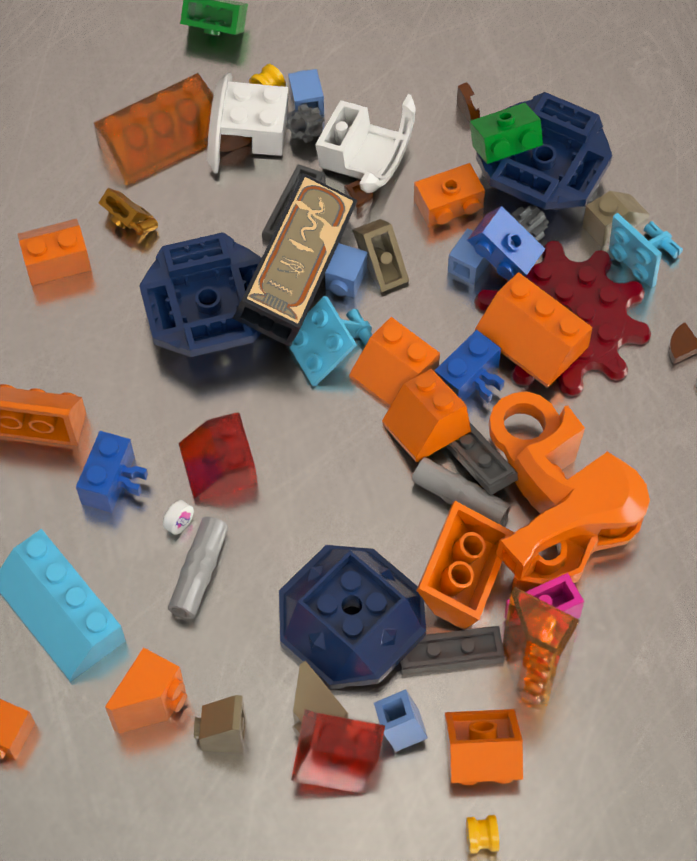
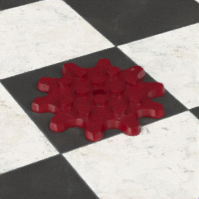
[474,241,651,397]

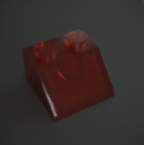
[178,412,258,502]
[291,709,385,793]

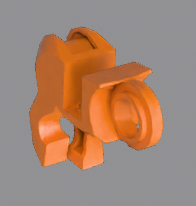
[488,392,650,593]

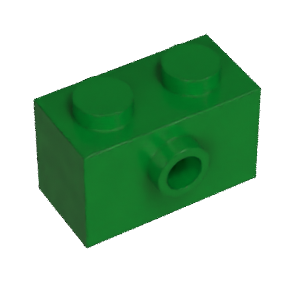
[180,0,248,35]
[469,103,543,164]

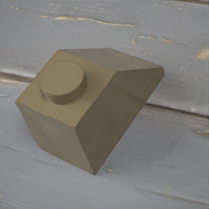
[582,191,650,247]
[353,219,409,292]
[292,660,349,750]
[194,695,247,753]

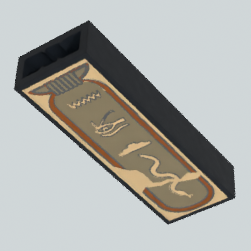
[232,173,358,347]

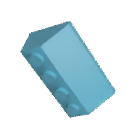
[0,529,126,682]

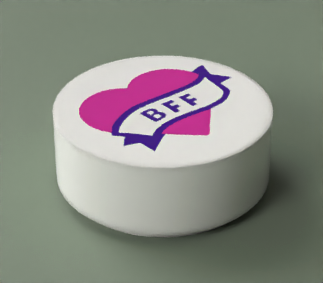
[163,500,194,535]

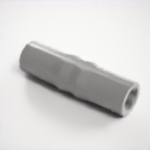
[412,457,511,525]
[167,516,229,619]

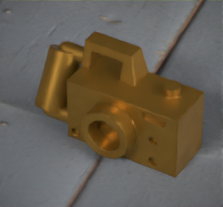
[98,188,158,236]

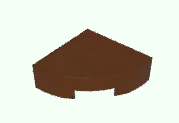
[457,82,480,123]
[220,134,252,152]
[344,179,374,214]
[669,322,697,364]

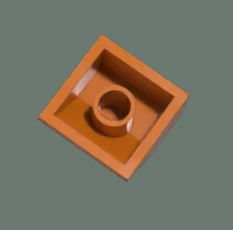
[18,218,91,286]
[349,317,440,408]
[382,368,471,463]
[105,647,187,733]
[445,709,523,785]

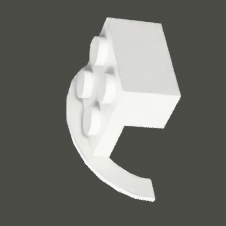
[207,73,288,173]
[315,94,416,193]

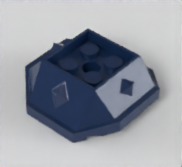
[476,92,613,212]
[139,232,262,357]
[279,545,426,690]

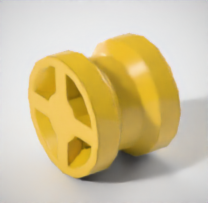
[249,64,286,87]
[466,815,499,854]

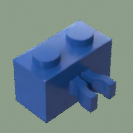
[434,330,505,403]
[76,431,148,513]

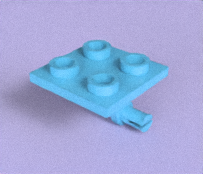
[609,213,683,288]
[289,296,373,386]

